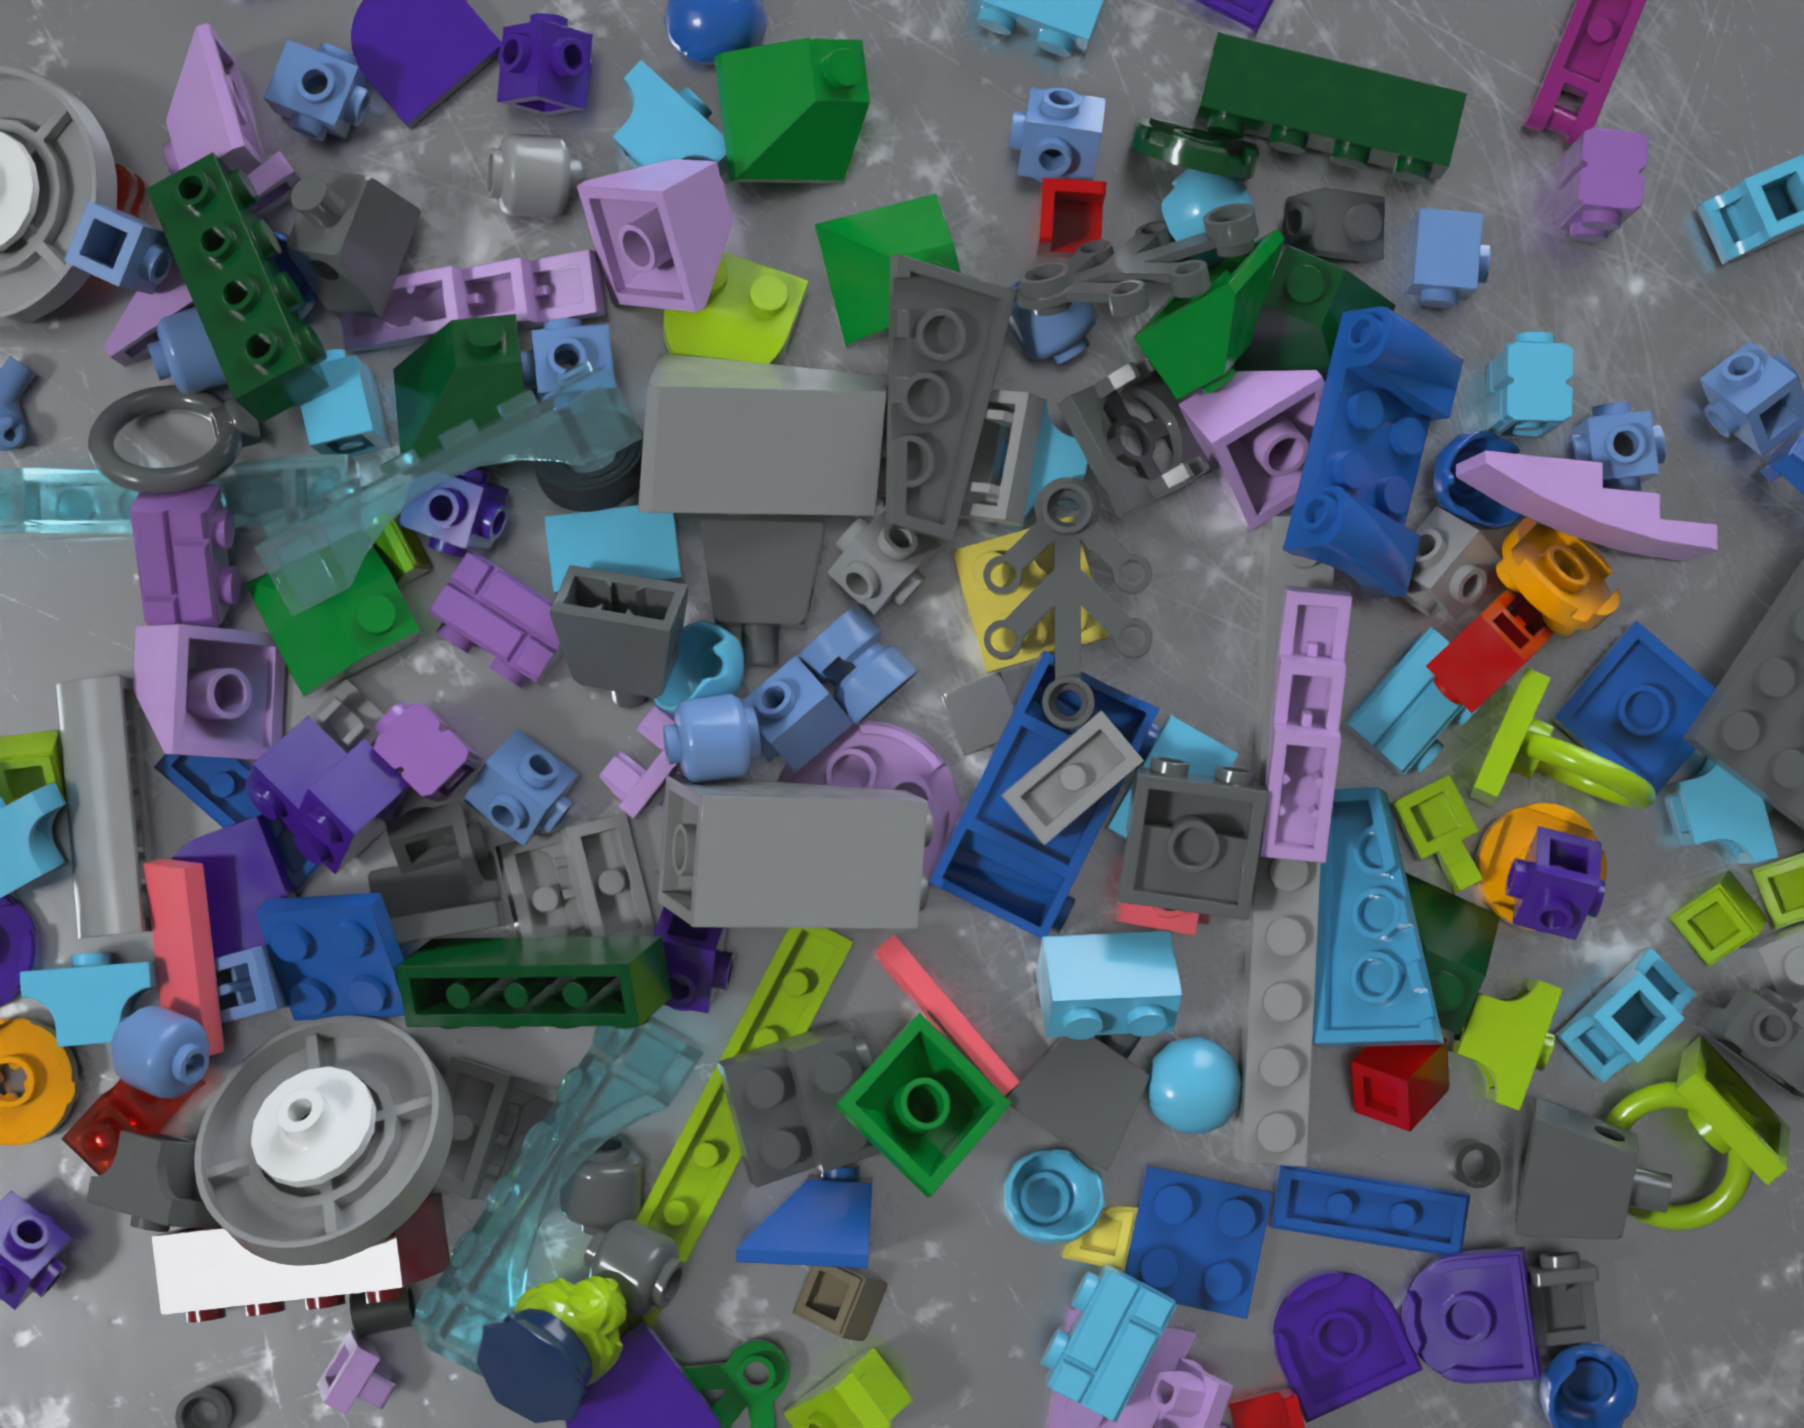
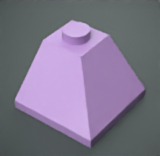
[162,23,265,175]
[577,159,733,312]
[1179,370,1325,531]
[133,624,286,760]

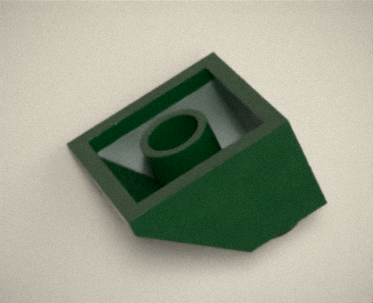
[1233,244,1396,382]
[393,314,531,474]
[1405,872,1500,1035]

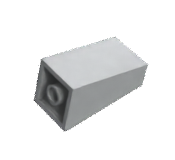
[638,353,888,516]
[657,775,933,929]

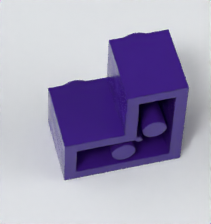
[245,715,410,874]

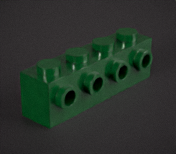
[1195,32,1467,184]
[146,152,330,423]
[395,936,672,1029]

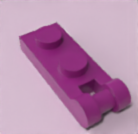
[1524,0,1647,145]

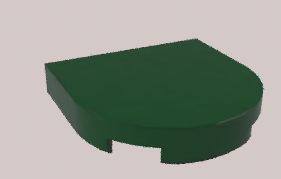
[1130,114,1259,179]

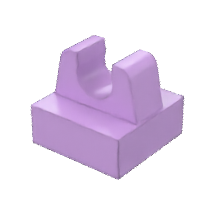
[317,1329,396,1415]

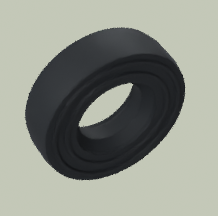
[533,407,643,512]

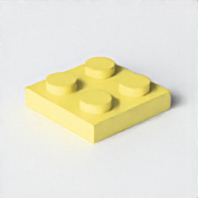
[951,515,1109,674]

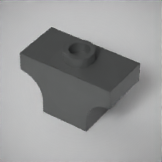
[86,1130,219,1232]

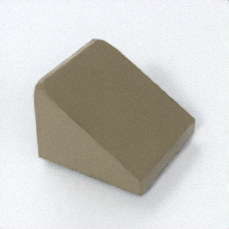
[792,1266,887,1341]

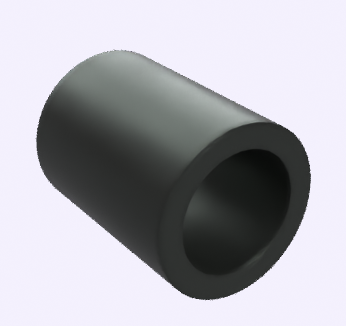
[1446,1139,1501,1188]
[349,1285,417,1337]

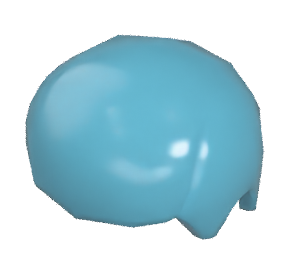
[1161,169,1256,266]
[653,620,744,714]
[1146,1037,1242,1134]
[1002,1148,1105,1245]

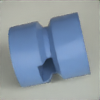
[797,604,918,725]

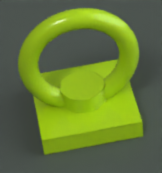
[1469,667,1656,810]
[1605,1035,1790,1231]

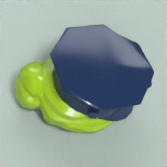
[476,1276,627,1423]

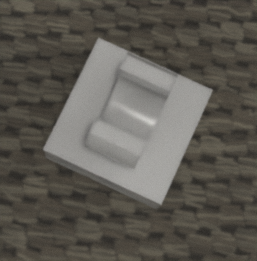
[310,678,385,753]

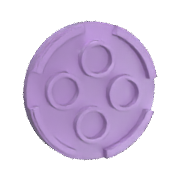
[777,721,961,889]

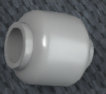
[486,133,582,218]

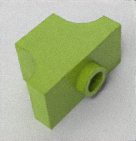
[1448,978,1563,1111]
[782,1348,913,1428]

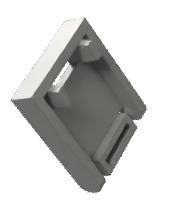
[883,389,1045,526]

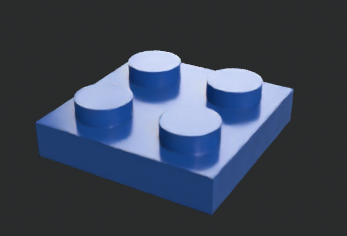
[1550,621,1716,795]
[255,892,404,1021]
[1123,1164,1273,1319]

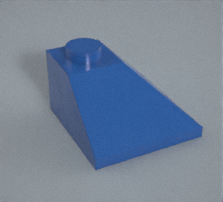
[736,1165,873,1268]

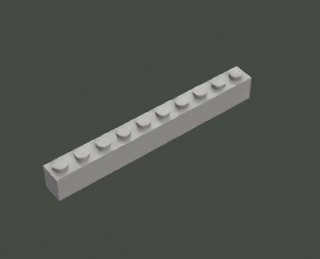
[1234,516,1334,1167]

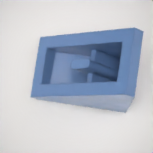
[214,945,289,1024]

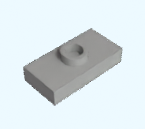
[1000,711,1144,845]

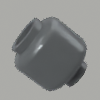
[560,1136,644,1236]
[583,1219,685,1316]

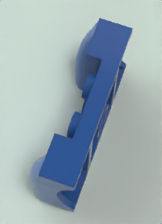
[1283,306,1464,599]
[927,651,1161,939]

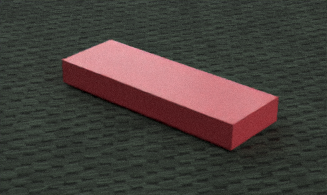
[144,858,224,1056]
[873,935,1020,1096]

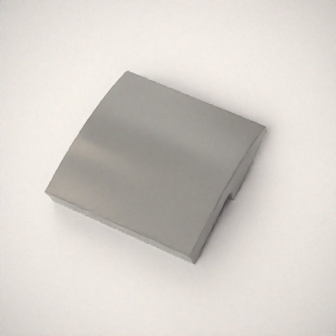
[495,813,655,938]
[434,1056,582,1219]

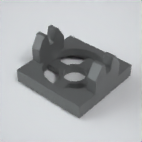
[1057,356,1213,517]

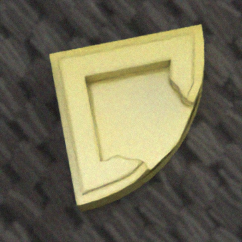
[1061,1205,1138,1271]

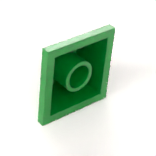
[714,37,870,183]
[814,193,961,347]
[1133,228,1285,400]
[245,528,420,698]
[834,1012,1012,1198]

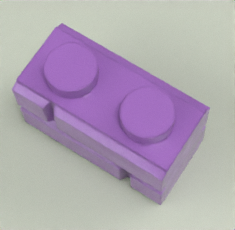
[1553,127,1649,242]
[130,484,241,628]
[429,549,563,688]
[373,701,483,802]

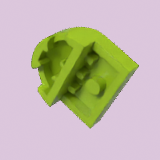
[663,252,809,365]

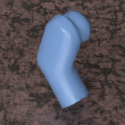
[0,356,36,451]

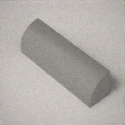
[56,675,152,939]

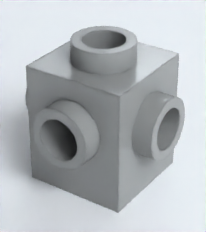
[1402,506,1501,622]
[827,509,942,616]

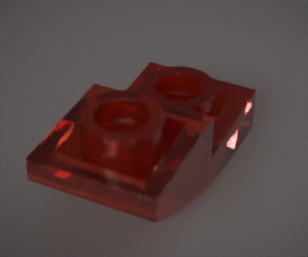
[62,1078,206,1176]

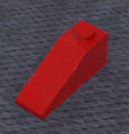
[1426,588,1554,714]

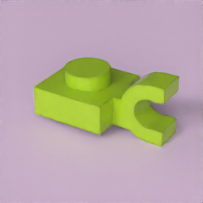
[1390,774,1483,894]

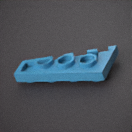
[1312,787,1444,1047]

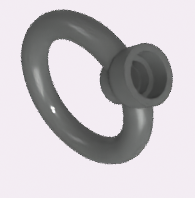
[88,385,261,494]

